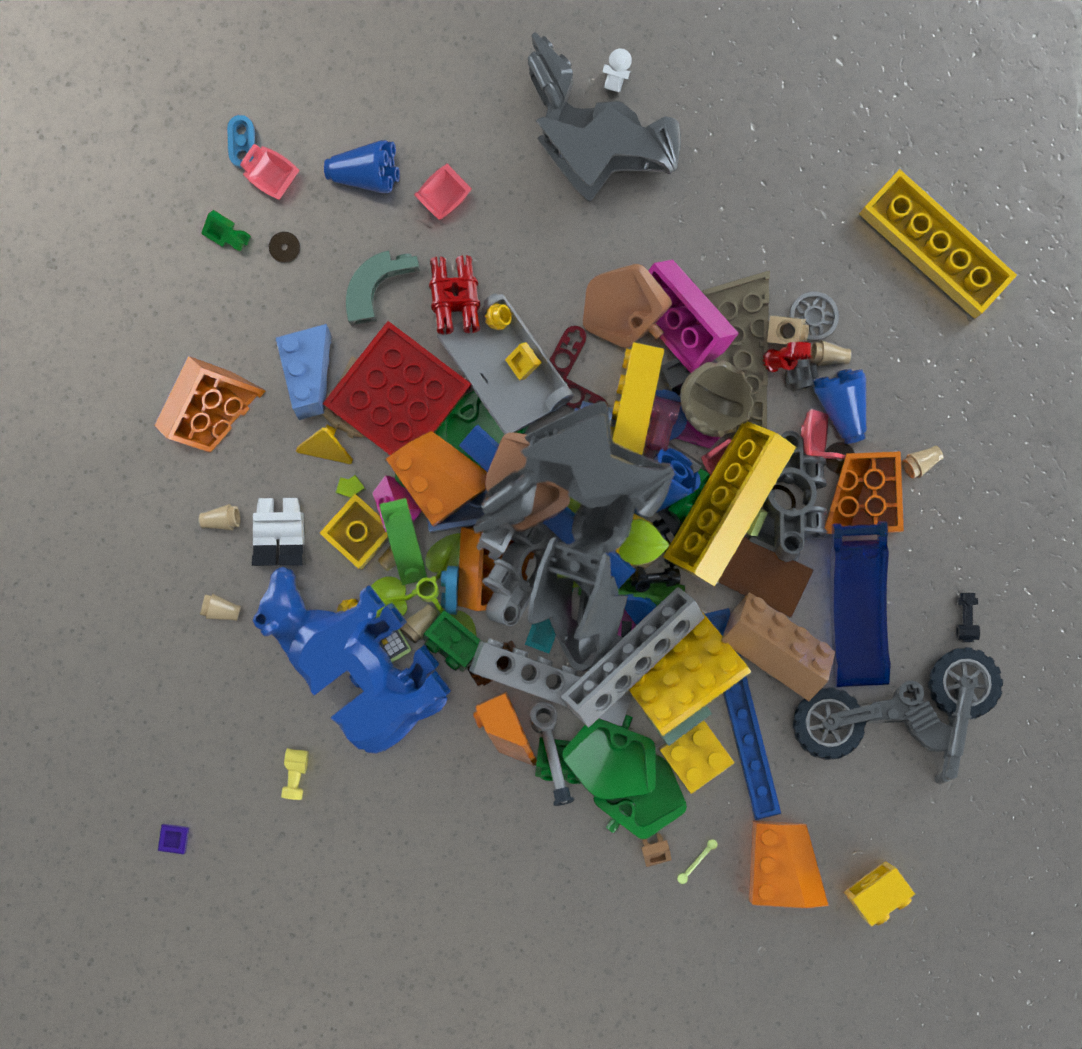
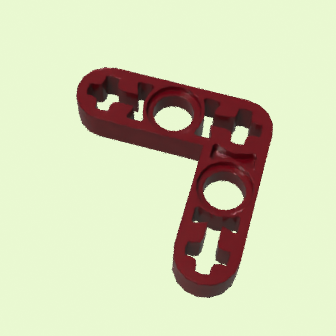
[549,325,608,411]

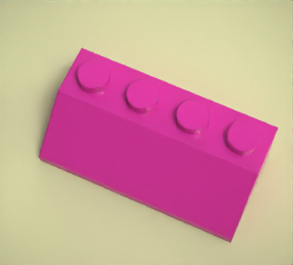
[648,259,739,373]

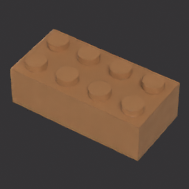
[721,592,835,701]

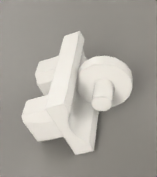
[603,48,632,92]

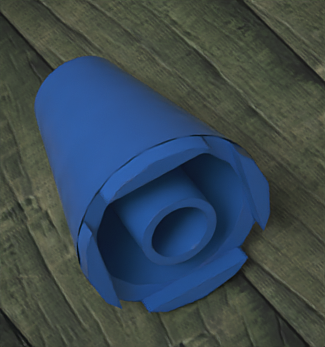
[634,448,701,518]

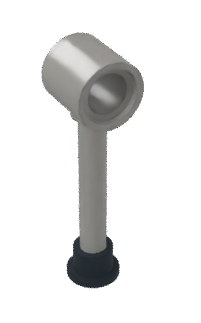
[530,702,574,806]

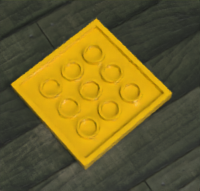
[628,611,751,736]

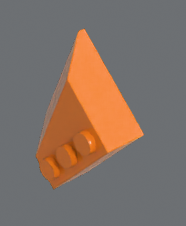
[154,356,265,452]
[386,431,488,527]
[825,451,904,534]
[457,526,535,611]
[473,691,537,766]
[749,820,829,908]

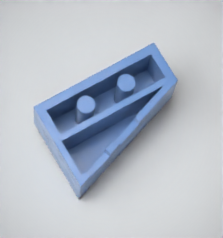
[276,324,332,420]

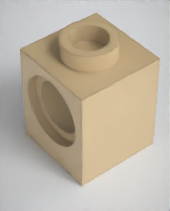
[767,316,809,344]

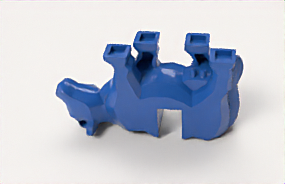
[253,567,451,754]

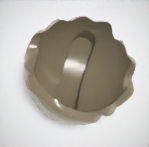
[680,360,754,438]

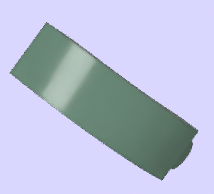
[346,250,420,326]

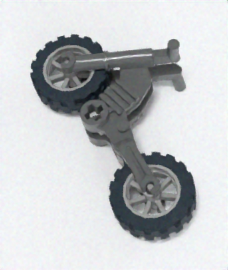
[793,647,1003,785]

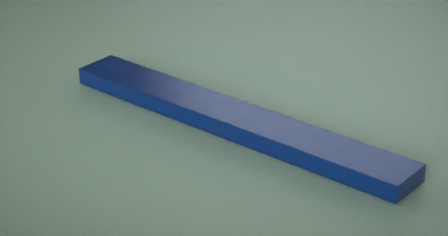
[459,425,636,589]
[705,608,781,820]

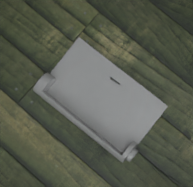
[437,293,574,435]

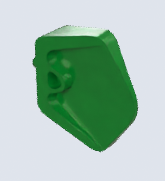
[436,391,529,469]
[561,715,656,800]
[593,754,687,839]

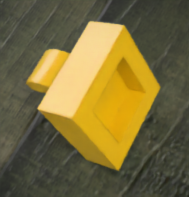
[505,342,542,381]

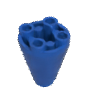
[324,140,400,193]
[813,368,867,444]

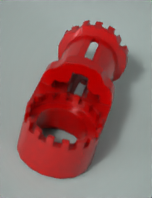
[762,342,811,372]

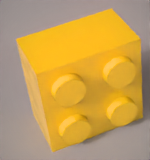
[319,494,389,570]
[658,720,734,794]
[843,861,915,926]

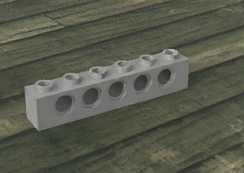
[561,587,705,728]
[469,638,632,726]

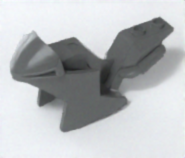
[528,32,681,201]
[474,401,675,534]
[528,494,635,671]

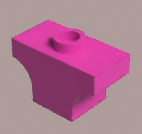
[372,475,422,532]

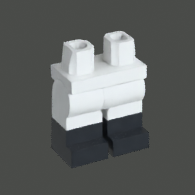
[252,498,306,566]

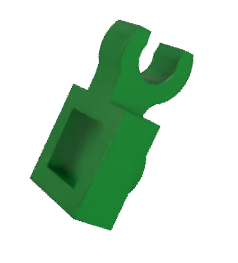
[201,210,251,251]

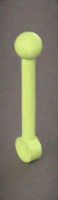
[677,839,718,884]

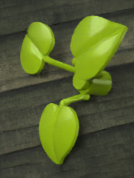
[557,497,669,588]
[359,533,477,636]

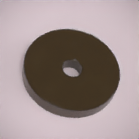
[269,232,300,263]
[825,442,855,474]

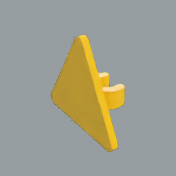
[296,424,353,464]

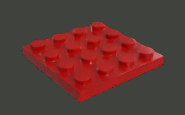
[323,321,471,455]

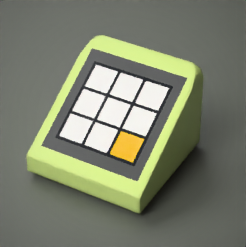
[379,628,412,662]

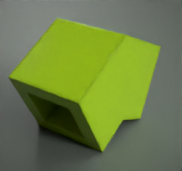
[335,475,366,498]

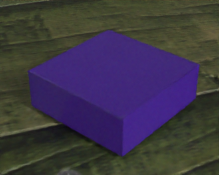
[158,823,189,854]

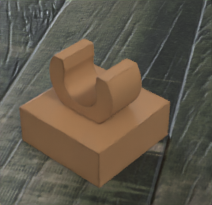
[641,833,672,867]

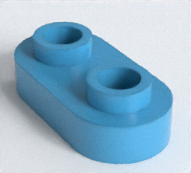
[227,115,255,169]
[441,566,459,615]

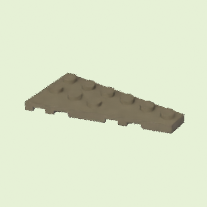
[701,270,770,430]

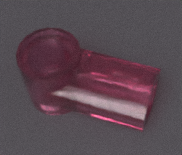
[644,396,681,452]

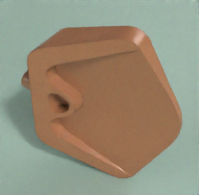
[583,264,672,348]
[486,432,570,532]

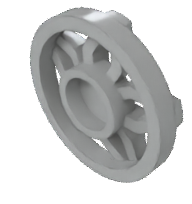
[789,291,839,341]

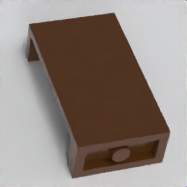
[717,536,814,618]

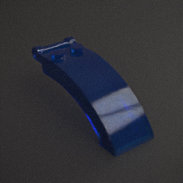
[830,521,891,687]

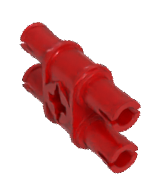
[429,255,481,335]

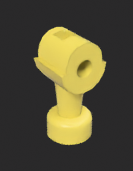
[281,748,309,800]

